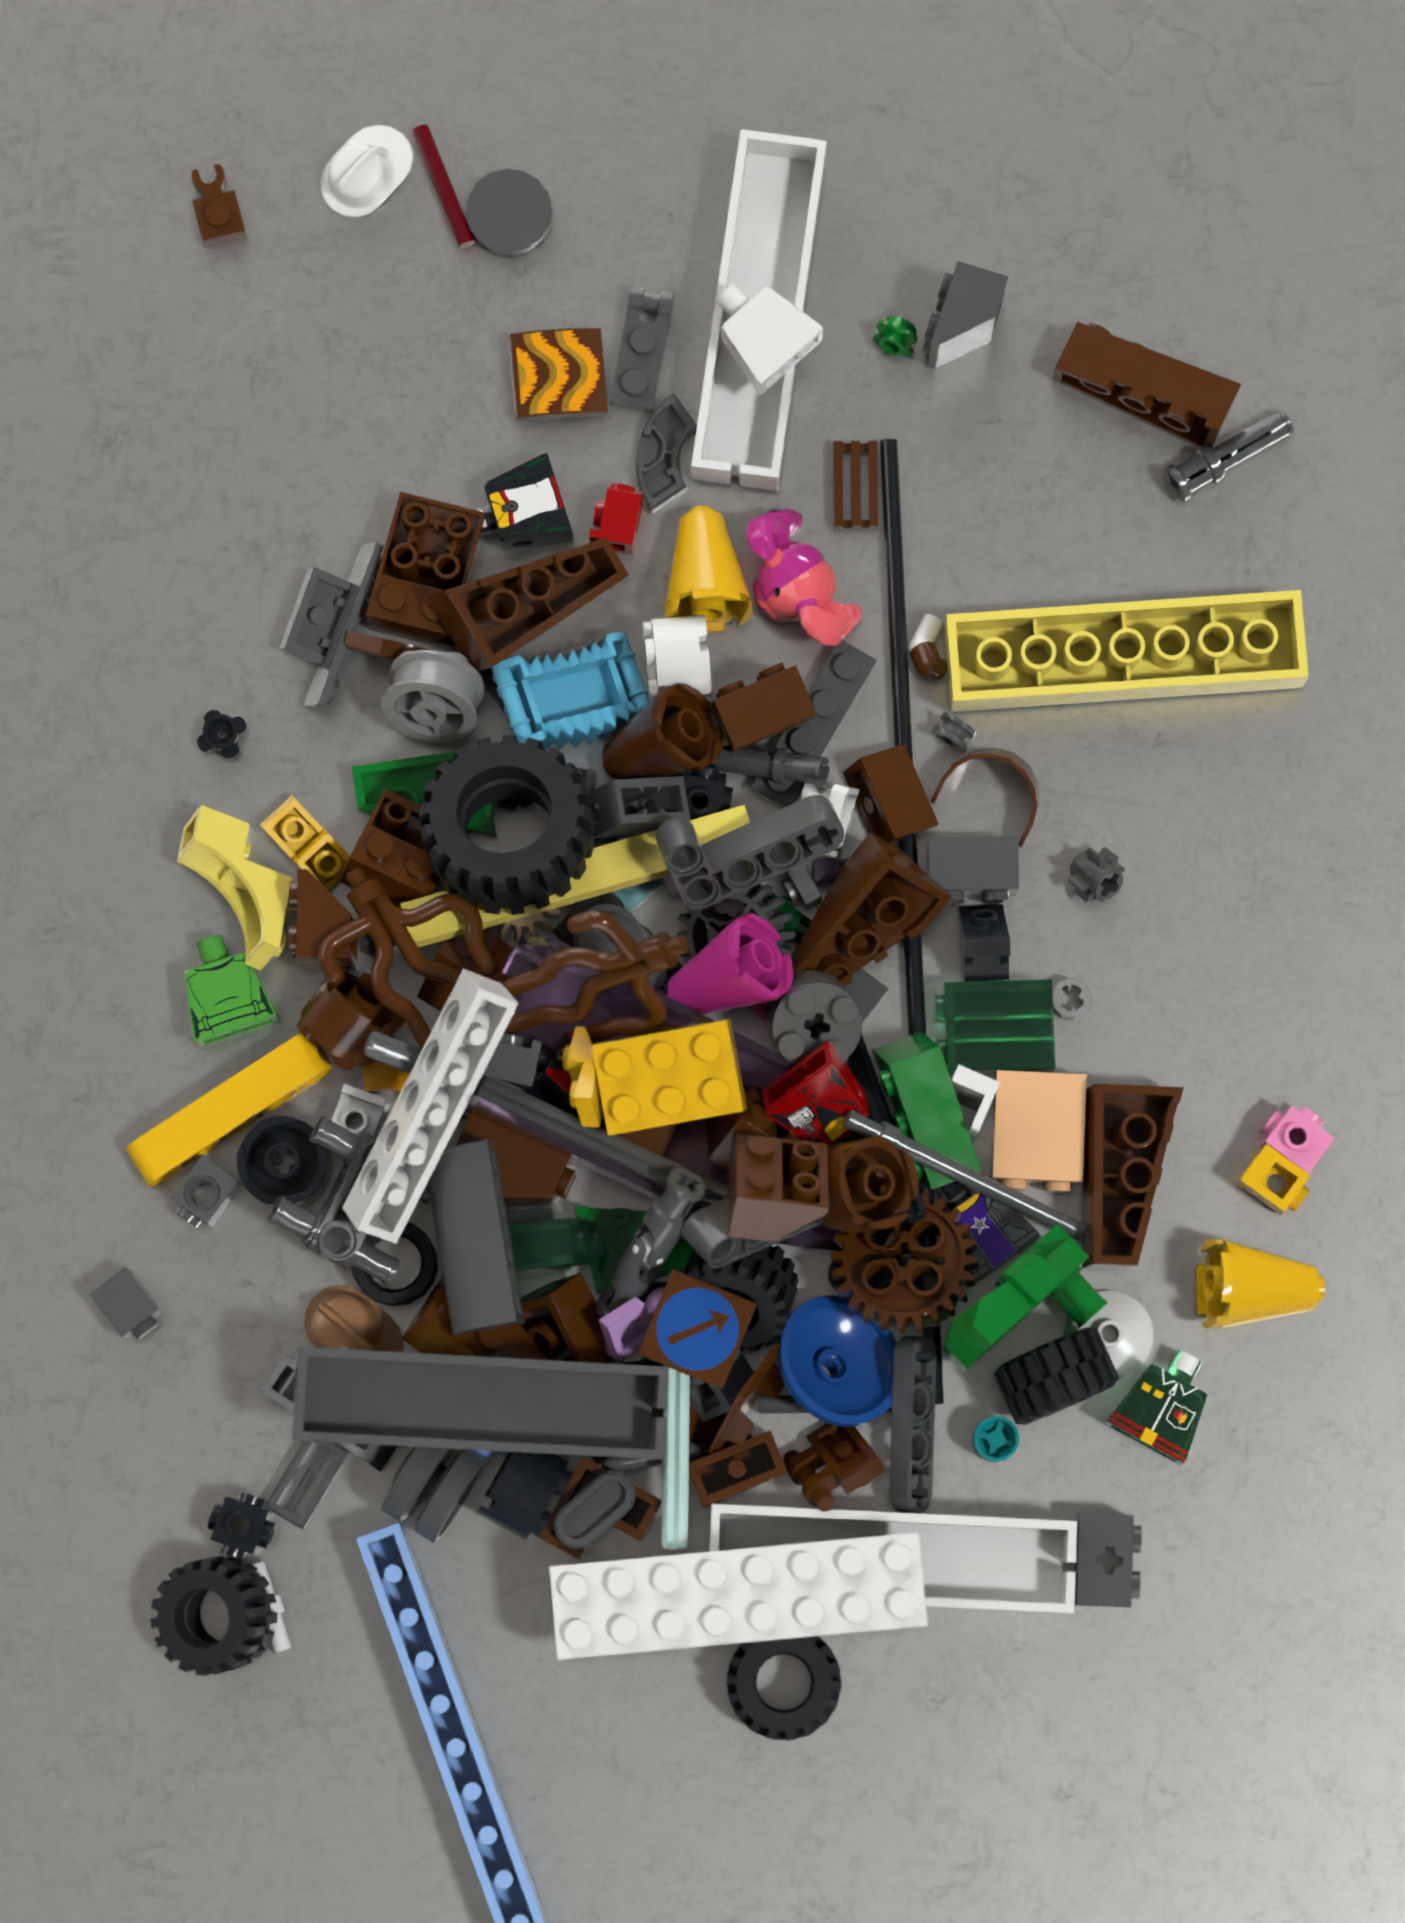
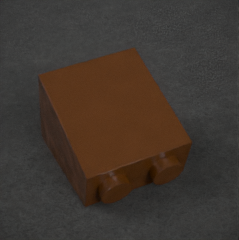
[456,1112,577,1206]

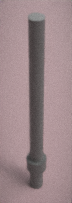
[843,1110,1086,1241]

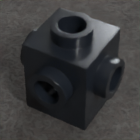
[672,764,733,820]
[207,1491,277,1561]

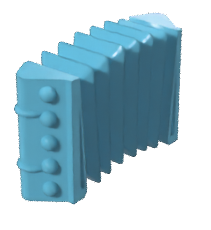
[491,632,649,751]

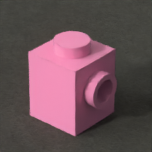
[1260,1106,1335,1174]

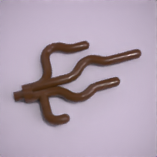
[318,867,498,1049]
[503,911,689,1043]

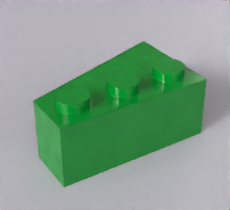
[871,1031,982,1190]

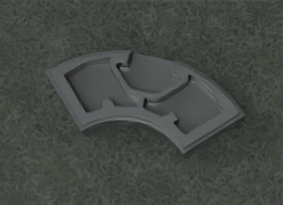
[636,393,697,515]

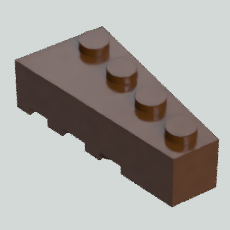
[427,537,629,671]
[1082,1084,1184,1270]

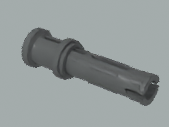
[1164,409,1294,502]

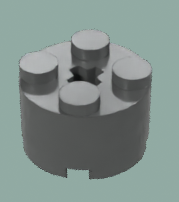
[766,970,862,1065]

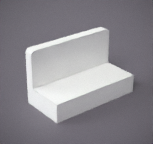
[951,1065,1000,1143]

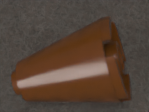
[602,684,723,780]

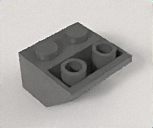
[923,261,1008,369]

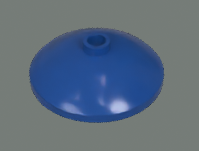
[777,1295,897,1427]

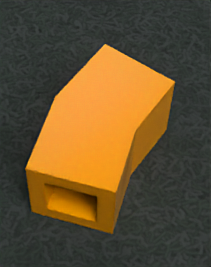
[363,1062,410,1094]

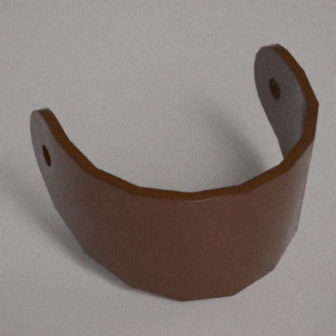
[930,748,1040,848]

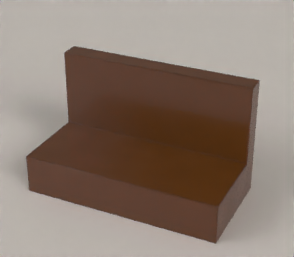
[842,744,939,846]

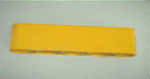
[125,1033,334,1187]

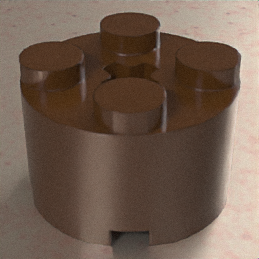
[297,965,405,1070]
[822,1137,919,1233]

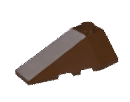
[520,1272,613,1464]

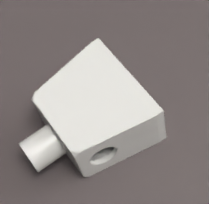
[716,284,823,395]

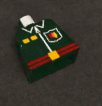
[1104,1350,1207,1465]

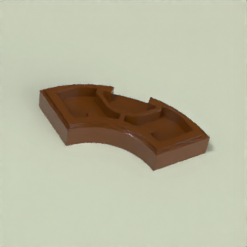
[344,630,431,660]

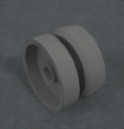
[380,1447,487,1543]

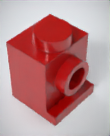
[589,483,643,555]

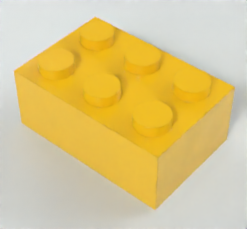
[591,1019,747,1136]

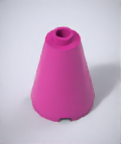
[667,914,794,1017]

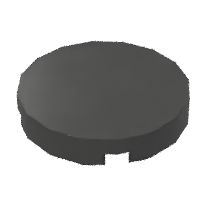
[465,169,553,257]

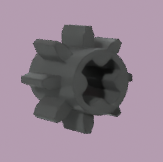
[1068,847,1125,903]

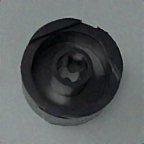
[237,1116,332,1208]
[477,1452,573,1540]

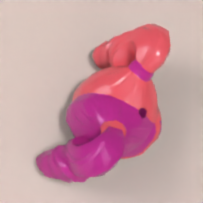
[746,508,862,646]

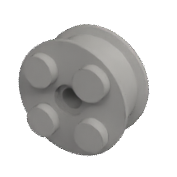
[381,650,485,744]

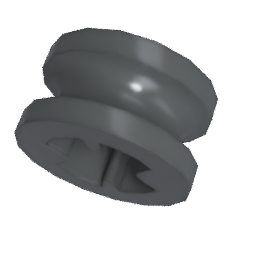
[932,712,976,752]

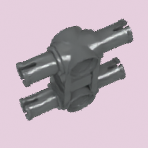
[267,1116,431,1284]

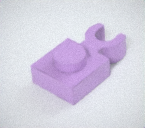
[599,1286,665,1362]

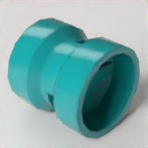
[972,1416,1019,1463]

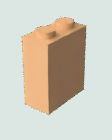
[990,1070,1087,1193]

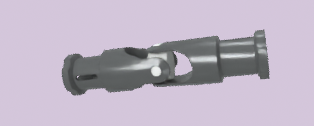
[595,1168,706,1318]

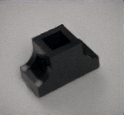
[958,904,1010,982]

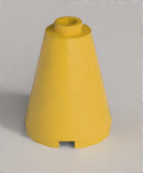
[664,506,752,633]
[1195,1239,1325,1329]

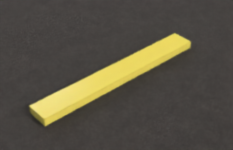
[400,805,750,948]

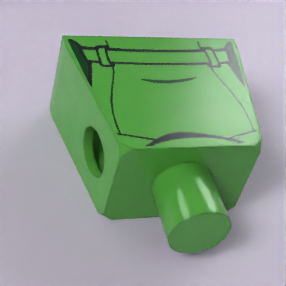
[185,935,281,1047]

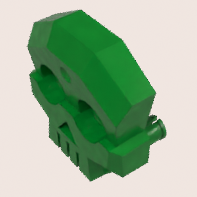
[942,1223,1108,1373]

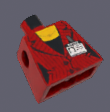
[762,1040,869,1148]

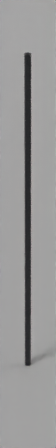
[880,439,944,1405]

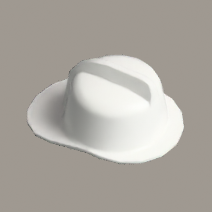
[320,125,413,218]

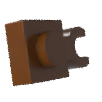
[192,164,246,246]

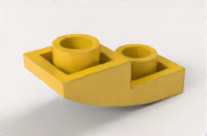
[259,795,350,891]
[563,1026,603,1128]

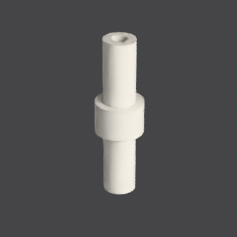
[253,1561,292,1654]

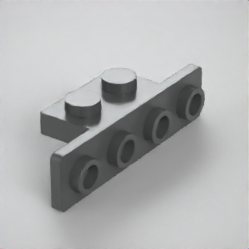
[279,542,384,710]

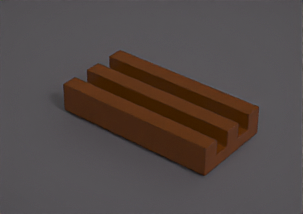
[833,441,878,530]

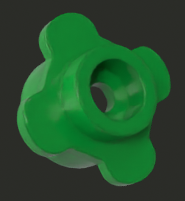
[872,316,918,357]

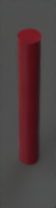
[412,124,475,249]

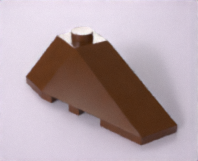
[791,832,952,986]

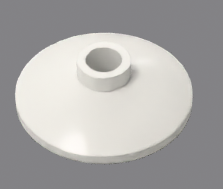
[1063,1290,1154,1379]

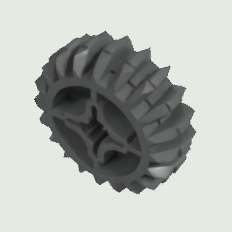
[675,885,797,958]

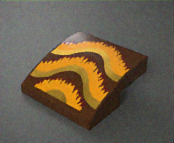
[507,328,608,422]

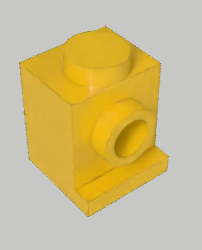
[1236,1144,1311,1215]

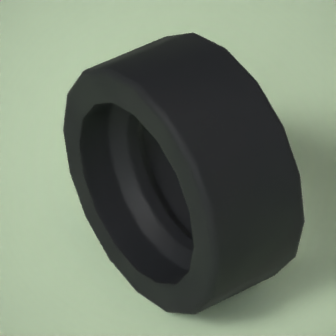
[352,1222,438,1307]

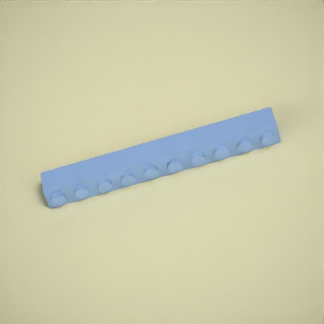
[356,1522,548,1923]

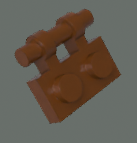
[783,1423,886,1512]

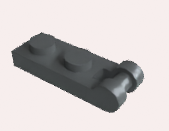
[610,286,675,413]

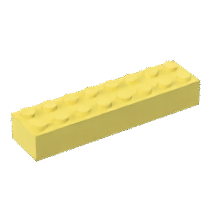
[944,590,1309,712]

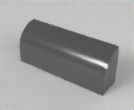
[428,1140,525,1337]

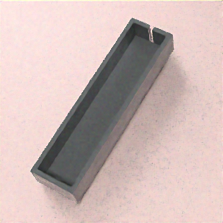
[291,1347,669,1460]

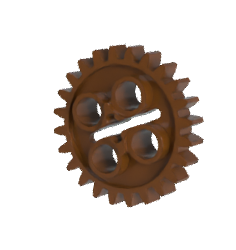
[831,1190,979,1334]

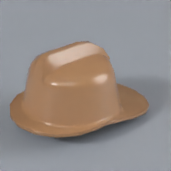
[304,1285,404,1352]

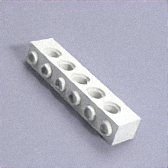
[342,969,519,1244]

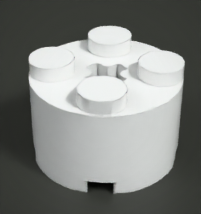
[643,615,712,703]

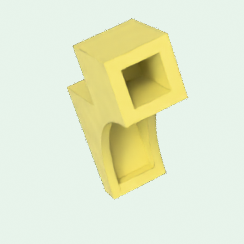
[177,805,292,970]

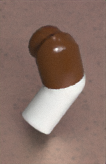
[909,614,947,681]

